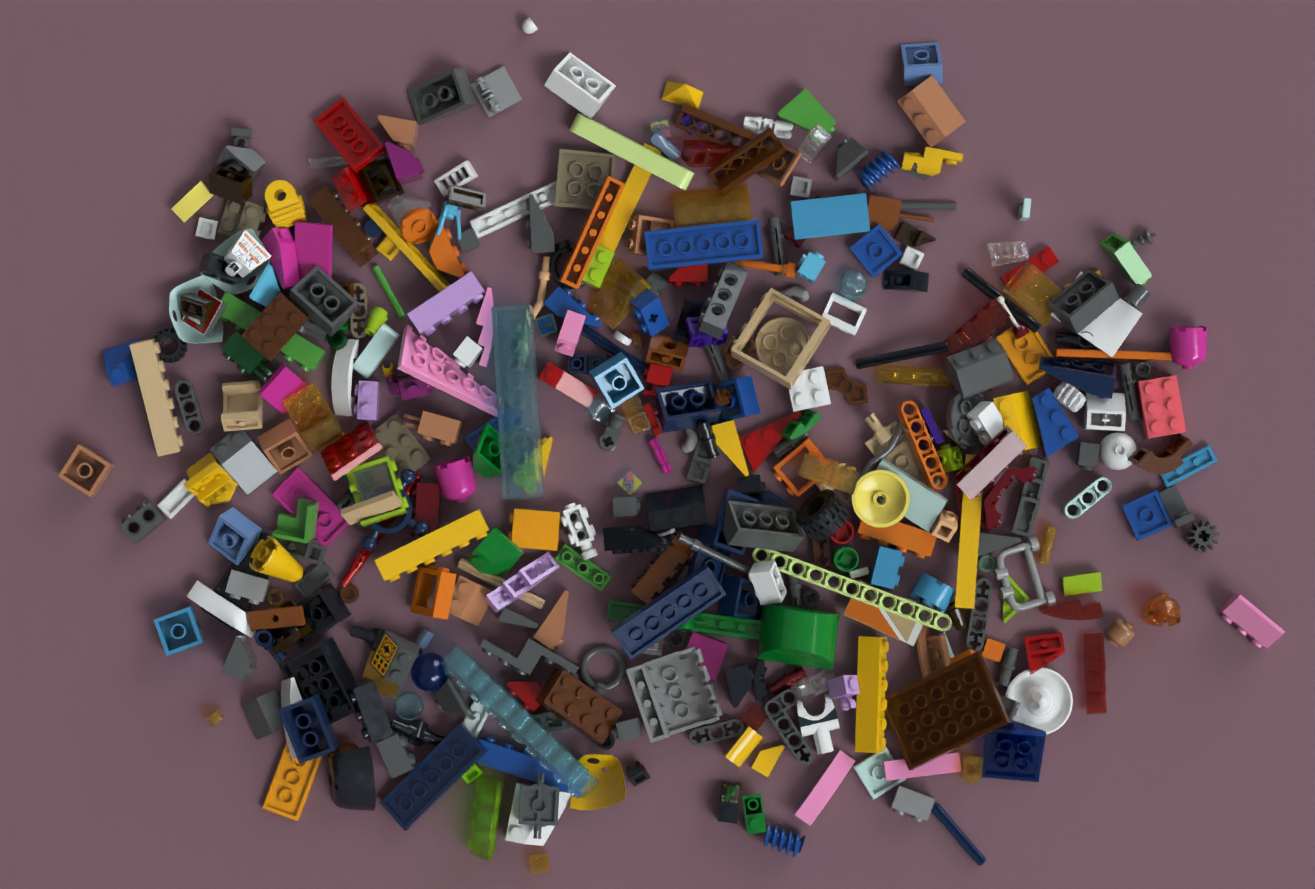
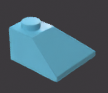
[249,264,283,307]

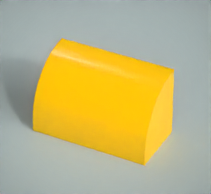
[725,725,763,767]

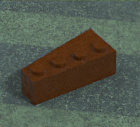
[308,186,378,268]
[631,532,694,604]

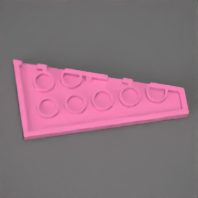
[397,324,503,417]

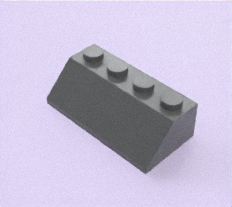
[723,501,804,552]

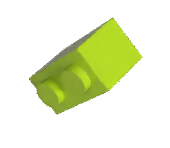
[581,245,615,289]

